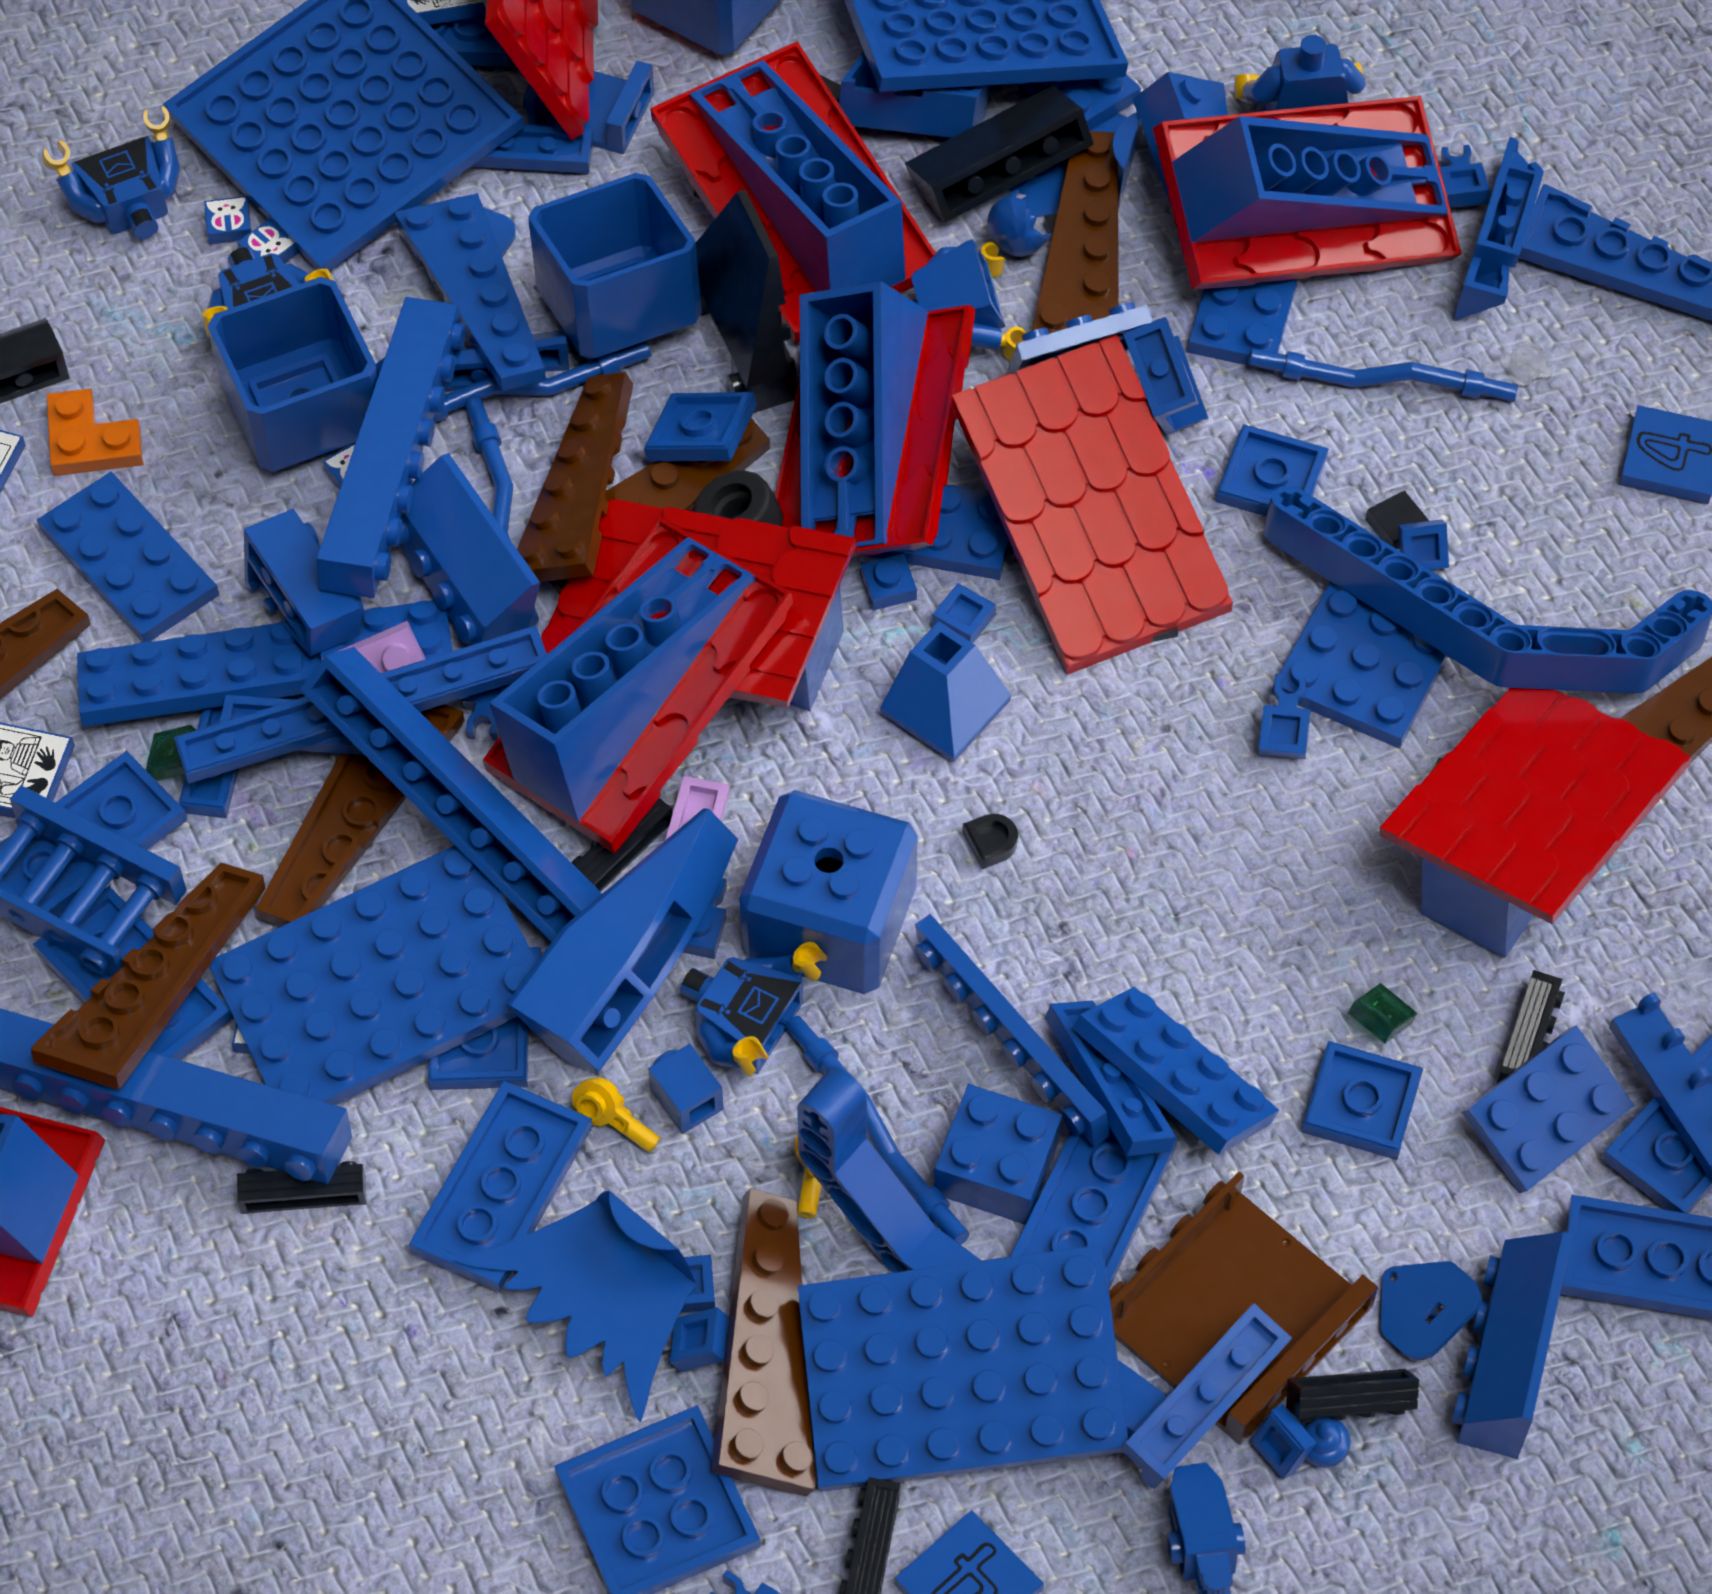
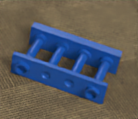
[0,785,187,975]

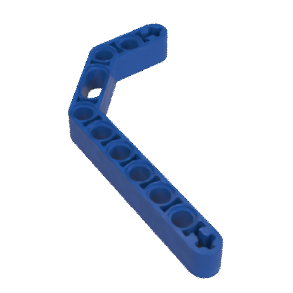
[1263,486,1712,694]
[797,1067,1168,1438]

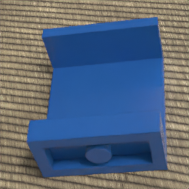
[523,61,654,155]
[1123,317,1209,435]

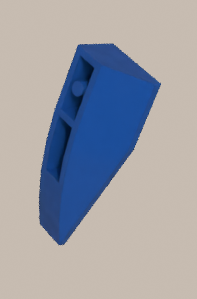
[506,808,738,1072]

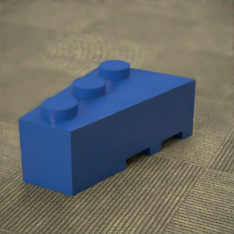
[839,50,990,138]
[1132,72,1228,209]
[244,508,364,657]

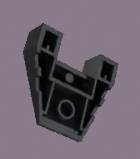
[696,189,797,413]

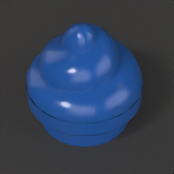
[1303,1417,1351,1468]

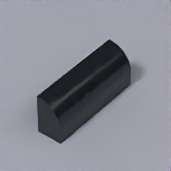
[905,85,1094,223]
[0,318,70,404]

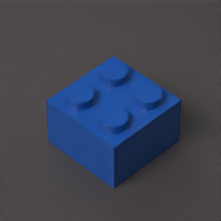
[934,1084,1063,1225]

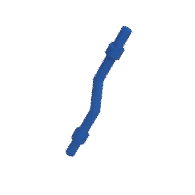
[433,341,652,422]
[1248,348,1518,402]
[465,397,539,627]
[785,1015,970,1245]

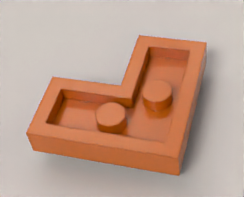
[47,389,144,476]

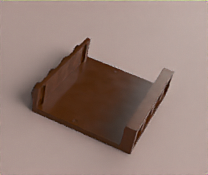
[1109,1172,1378,1445]

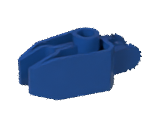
[1166,1462,1246,1594]

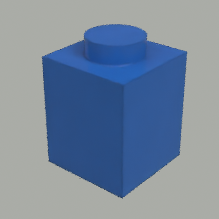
[648,1044,724,1134]

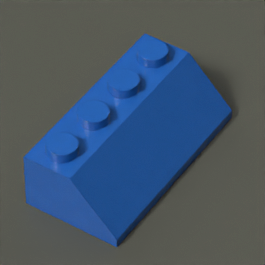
[398,453,540,646]
[1452,1232,1573,1459]

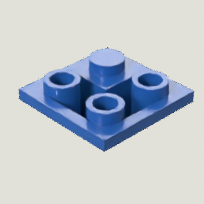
[880,621,1011,762]

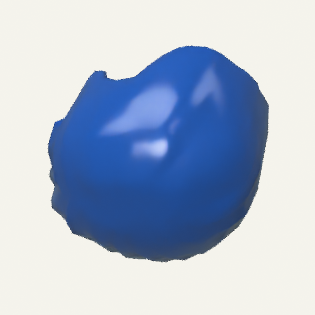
[987,190,1052,257]

